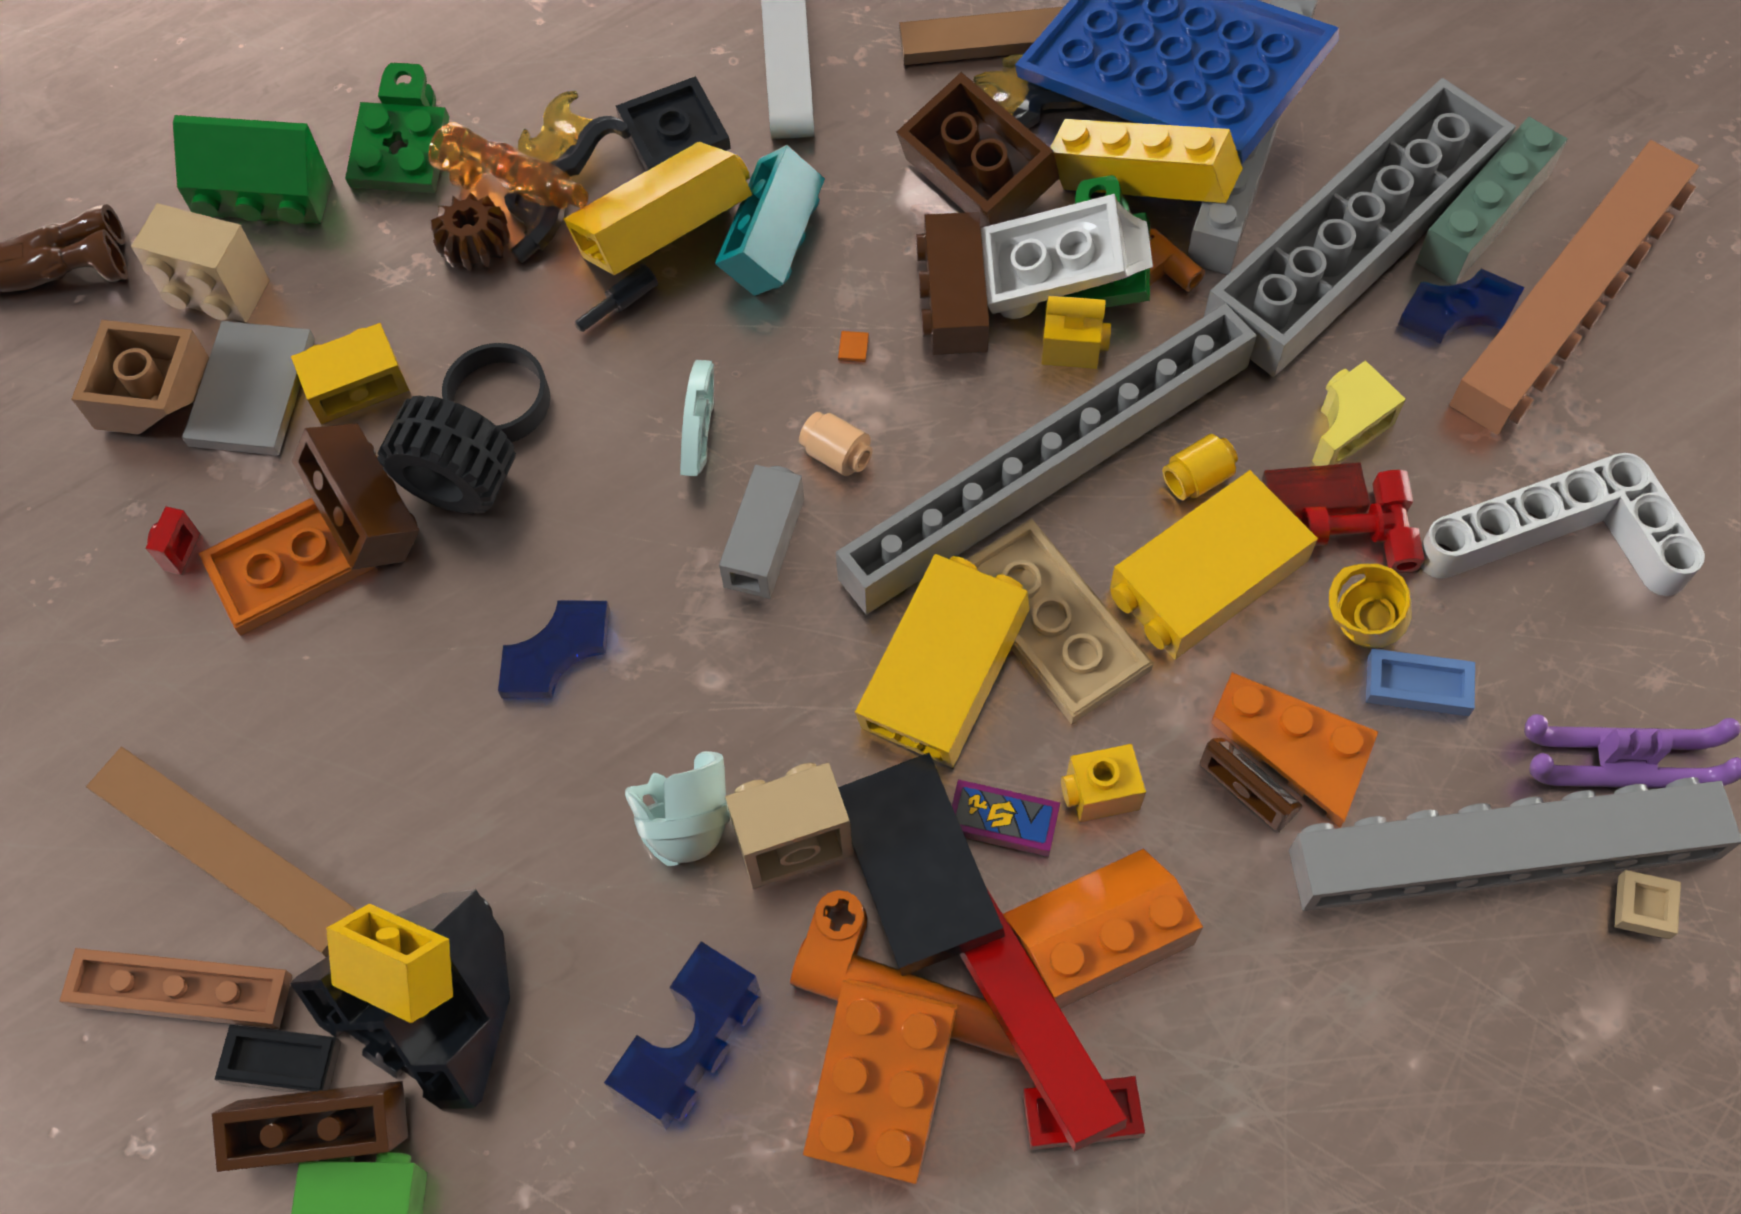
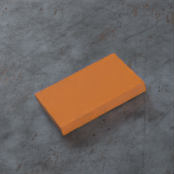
[198,498,376,636]

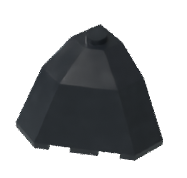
[290,889,510,1109]

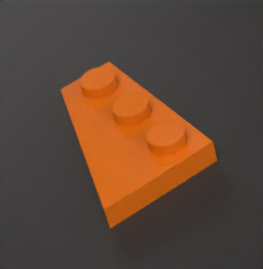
[1211,672,1378,828]

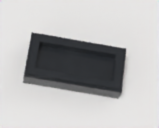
[215,1024,341,1093]

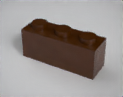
[916,212,989,355]
[292,423,420,570]
[211,1081,408,1172]

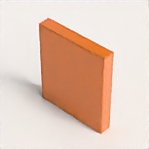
[838,331,869,362]

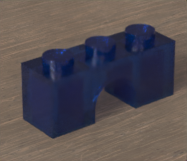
[604,941,761,1130]

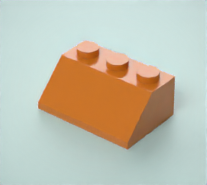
[1003,848,1203,1009]

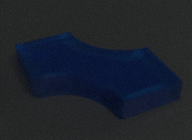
[1398,268,1525,344]
[498,600,610,699]

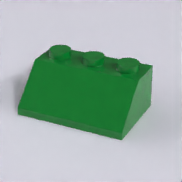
[173,115,333,224]

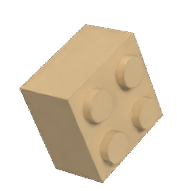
[131,203,270,323]
[725,762,853,889]

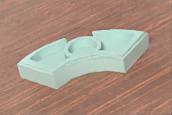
[680,360,714,476]

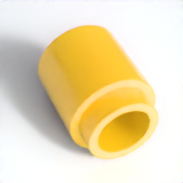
[1162,434,1238,500]

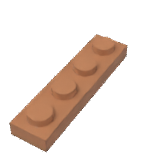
[59,948,293,1029]

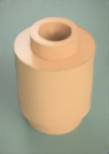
[799,412,873,476]

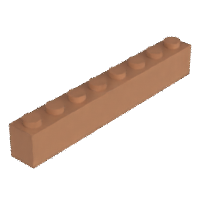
[1449,139,1699,435]

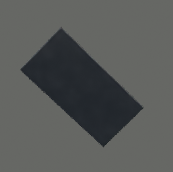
[838,752,1005,976]

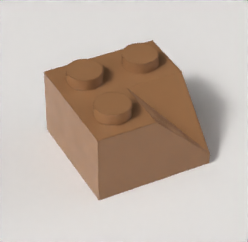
[71,320,209,434]

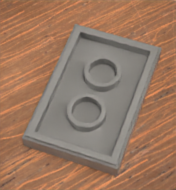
[182,321,315,456]

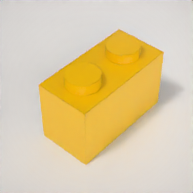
[291,323,410,424]
[326,903,453,1023]

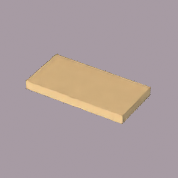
[966,518,1154,724]

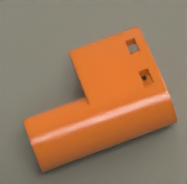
[1150,228,1205,292]

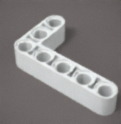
[761,0,815,140]
[1420,453,1705,596]

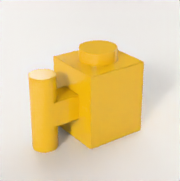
[1041,295,1111,369]

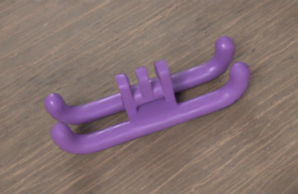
[1524,714,1741,788]

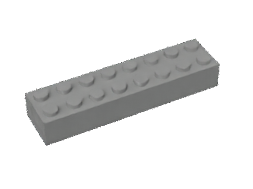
[1204,77,1516,377]

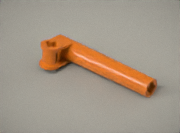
[790,890,1021,1061]

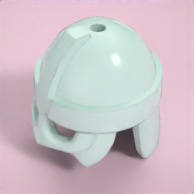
[625,751,731,866]

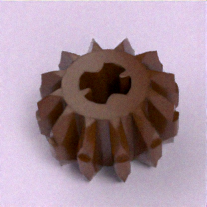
[431,192,510,272]

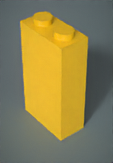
[563,142,752,275]
[1110,470,1318,660]
[855,554,1030,768]

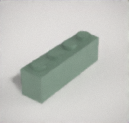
[1416,117,1568,286]

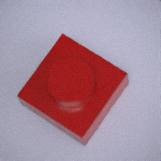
[145,506,201,575]

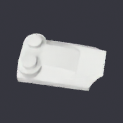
[981,194,1153,319]

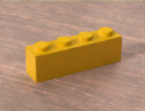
[1050,119,1243,203]

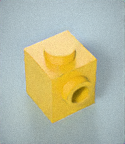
[1061,743,1146,823]

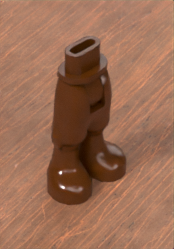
[0,204,128,292]

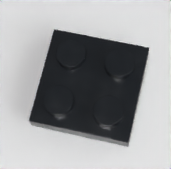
[616,76,731,171]

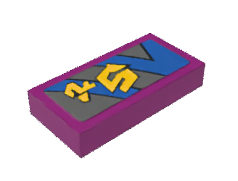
[952,779,1061,857]

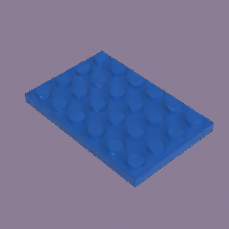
[1015,0,1339,164]

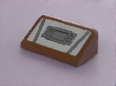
[1200,738,1302,832]

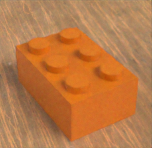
[803,979,958,1184]

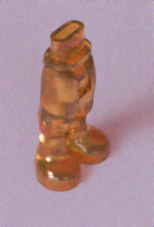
[428,122,589,209]

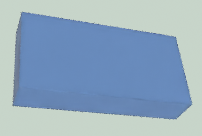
[1366,648,1475,716]

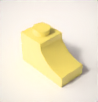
[1312,360,1406,474]

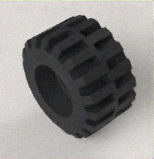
[377,395,516,514]

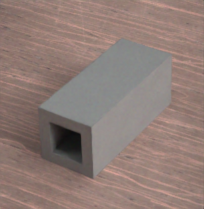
[719,465,804,599]

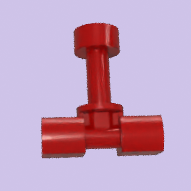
[1300,470,1425,573]

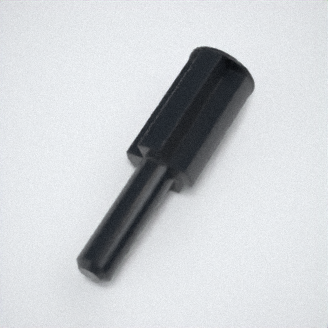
[575,264,658,332]

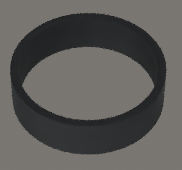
[442,343,550,442]

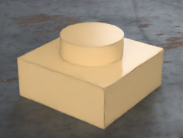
[1614,870,1681,939]

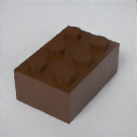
[896,72,1060,227]

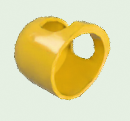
[1329,564,1412,649]

